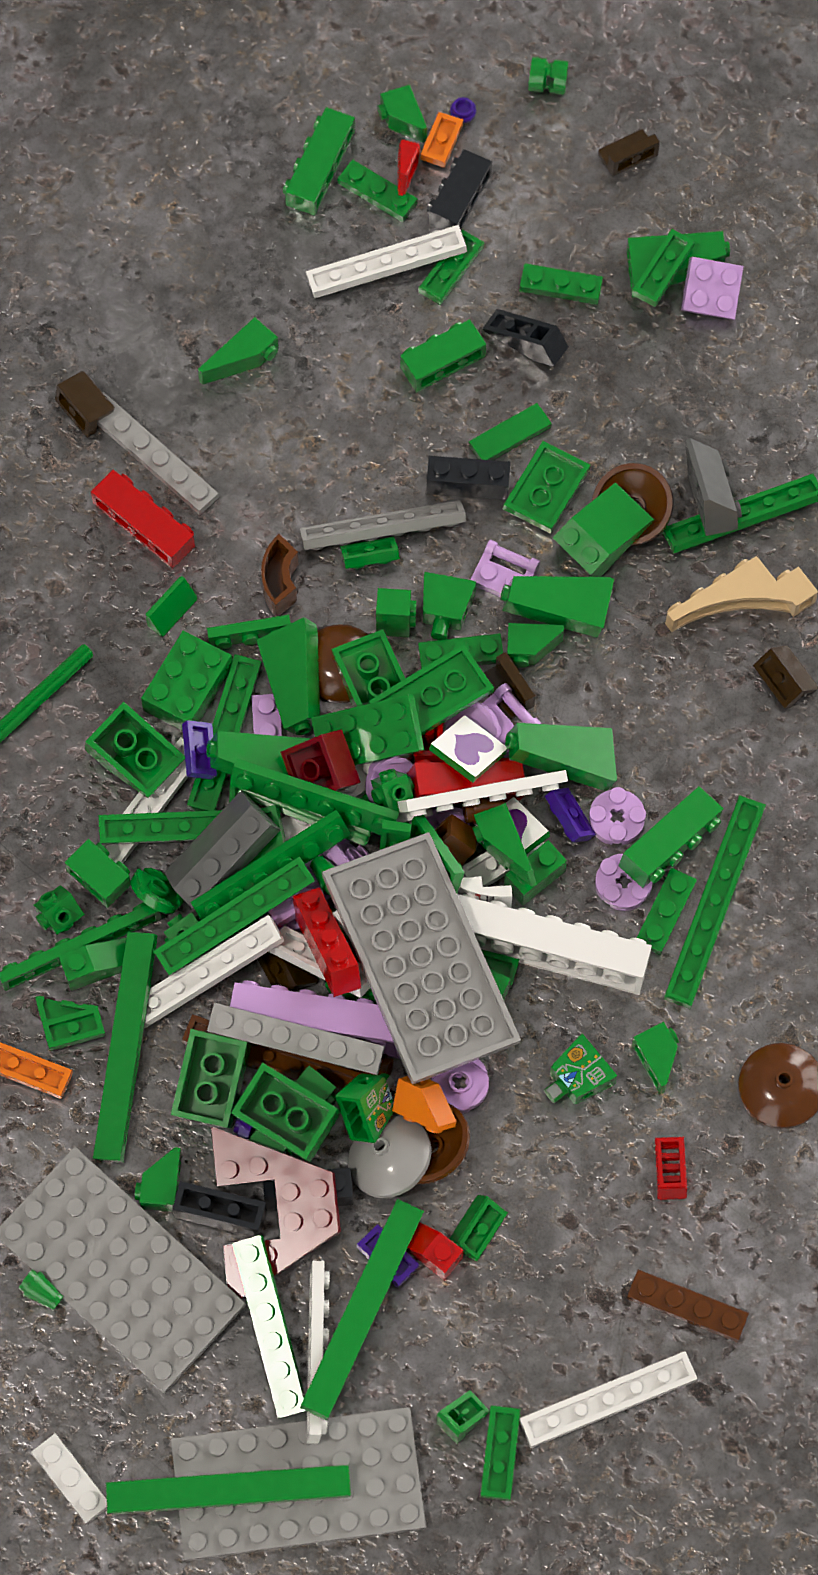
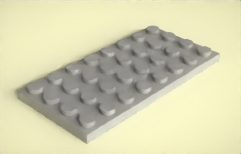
[322,832,521,1085]
[0,1147,246,1394]
[171,1407,426,1562]

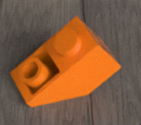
[392,1076,456,1133]

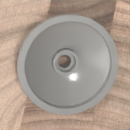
[348,1115,431,1198]

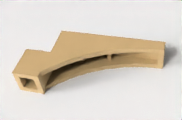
[665,556,818,632]

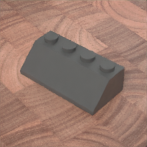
[164,790,281,909]

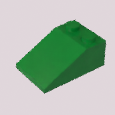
[553,483,654,577]
[331,629,406,708]
[85,702,185,798]

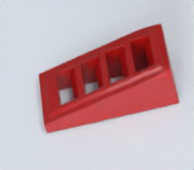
[398,140,420,196]
[655,1137,687,1200]

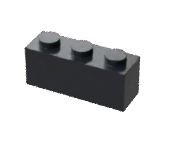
[426,149,492,231]
[426,456,511,500]
[172,1181,267,1237]

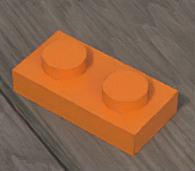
[420,112,463,168]

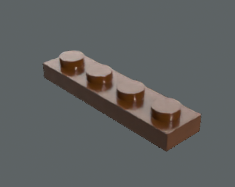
[627,1269,749,1343]

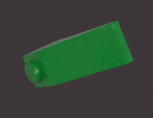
[198,317,279,385]
[472,803,537,887]
[58,938,127,991]

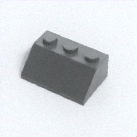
[685,438,742,536]

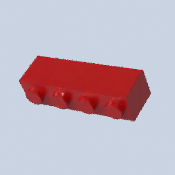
[91,469,195,569]
[407,758,524,804]
[292,887,361,997]

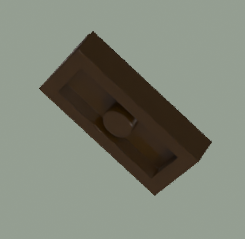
[598,129,660,177]
[55,371,115,438]
[753,646,818,708]
[484,652,535,720]
[257,952,318,992]

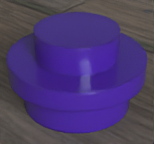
[450,97,476,123]

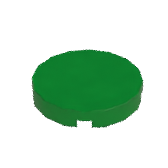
[130,868,184,914]

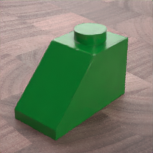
[377,85,427,143]
[507,623,564,668]
[631,1021,679,1094]
[135,1147,182,1212]

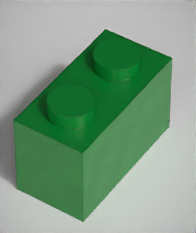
[376,588,416,638]
[64,839,131,908]
[504,840,567,906]

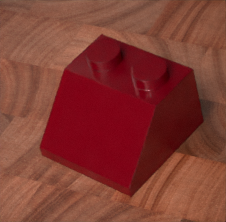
[280,729,361,792]

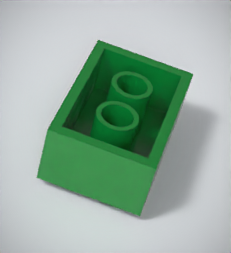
[141,631,232,731]
[171,1029,252,1128]
[231,1063,341,1163]

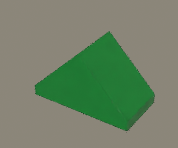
[436,1390,490,1444]

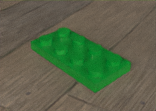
[369,644,494,736]
[311,694,424,766]

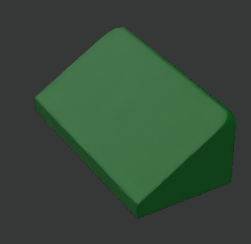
[146,576,197,637]
[449,1195,508,1261]

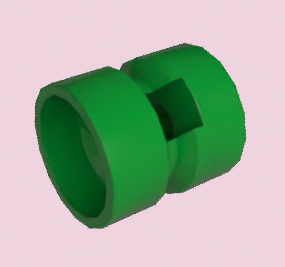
[528,57,569,95]

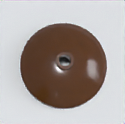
[592,463,673,545]
[318,624,368,703]
[738,1043,818,1129]
[418,1103,470,1184]

